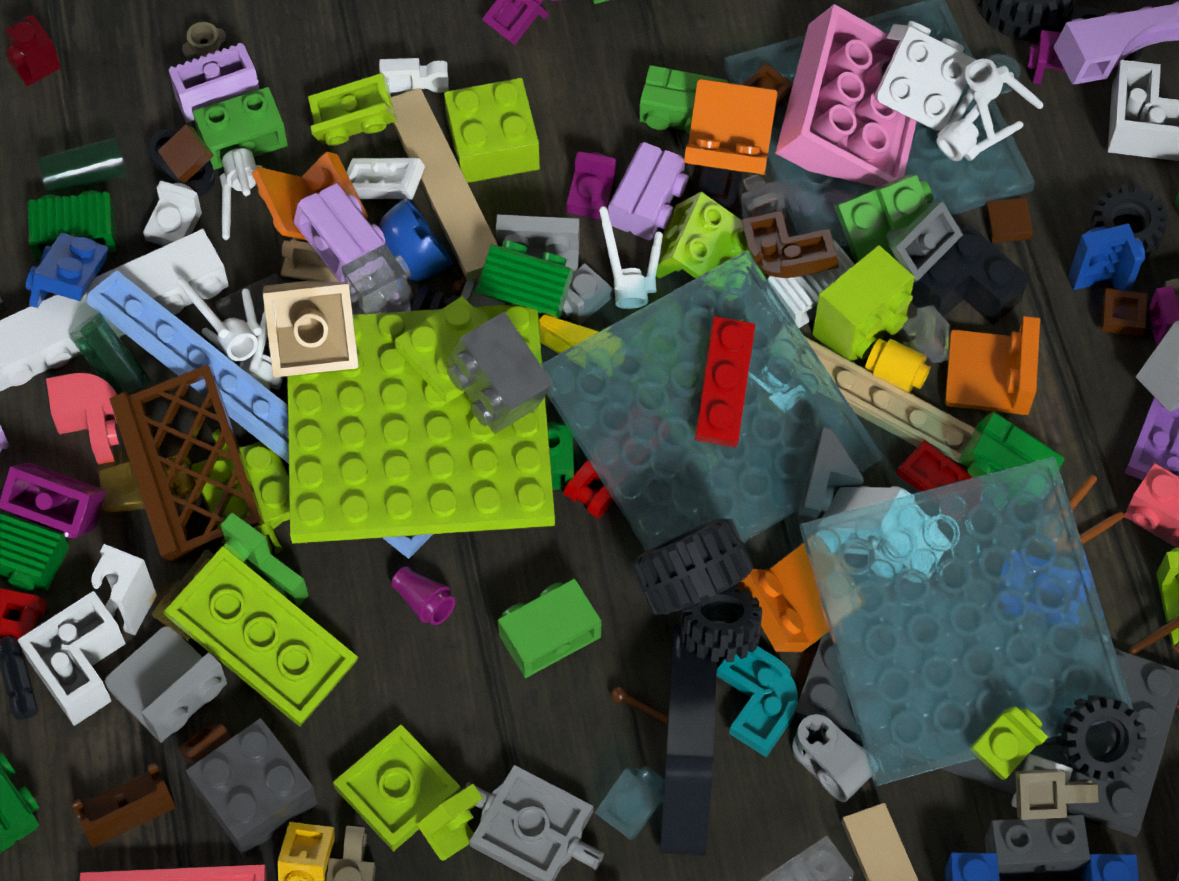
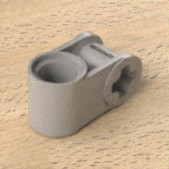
[792,714,877,802]

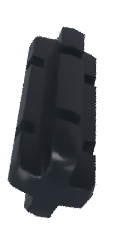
[0,636,38,720]

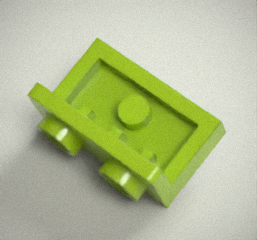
[308,73,397,145]

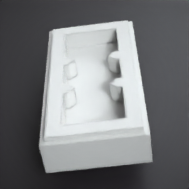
[347,158,425,199]

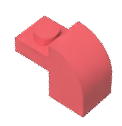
[46,373,120,465]

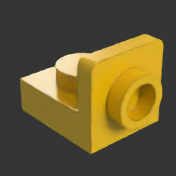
[278,822,334,881]

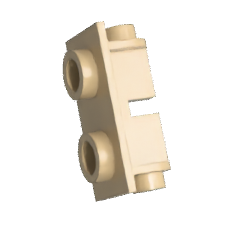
[281,238,365,289]

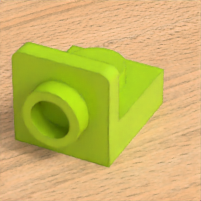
[969,706,1048,780]
[417,784,483,861]

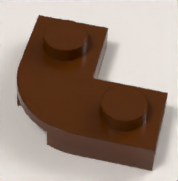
[742,211,839,278]

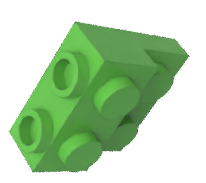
[834,175,933,263]

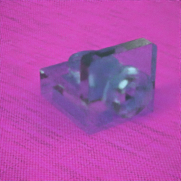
[595,766,665,840]

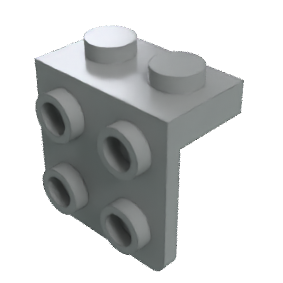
[105,626,227,743]

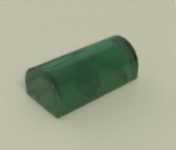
[37,138,127,195]
[69,312,151,395]

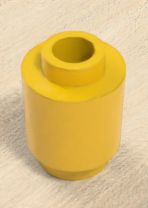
[865,338,931,393]

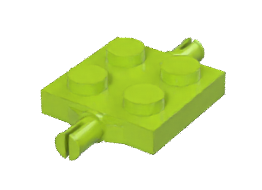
[191,429,290,555]

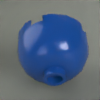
[378,199,453,281]

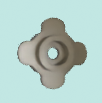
[182,22,226,57]

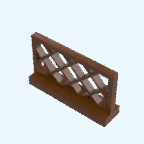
[109,364,265,563]

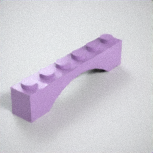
[1053,1,1179,85]

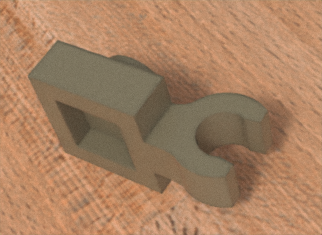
[1015,769,1099,820]
[326,826,376,881]

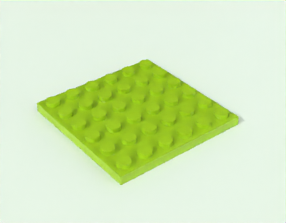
[287,304,555,544]

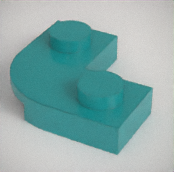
[716,646,798,757]

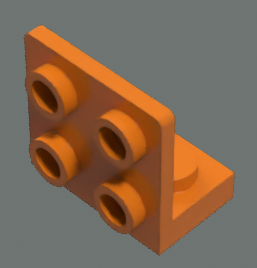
[684,79,777,175]
[252,152,368,240]
[945,316,1040,415]
[737,532,865,652]

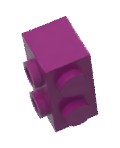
[0,462,107,538]

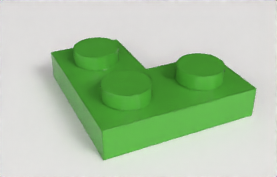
[221,513,309,607]

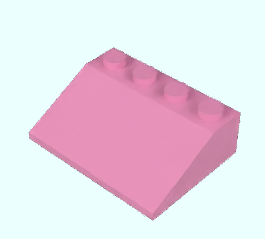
[775,4,917,187]

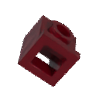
[5,14,61,87]

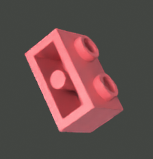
[1124,463,1179,548]

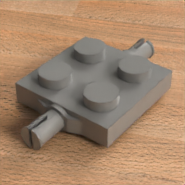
[463,765,604,881]

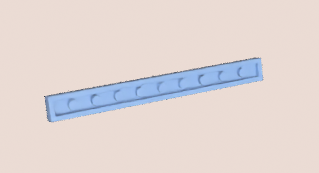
[87,270,433,559]

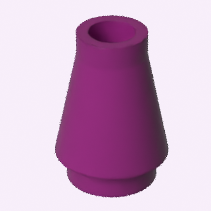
[391,567,456,625]

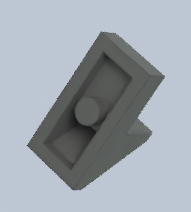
[886,201,963,282]
[797,427,864,523]

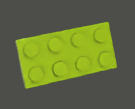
[164,546,358,727]

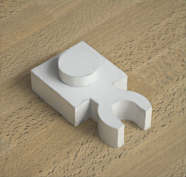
[379,58,449,97]

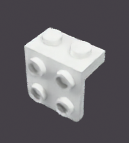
[875,21,976,131]

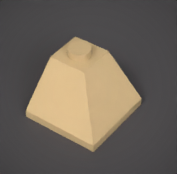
[263,281,359,378]

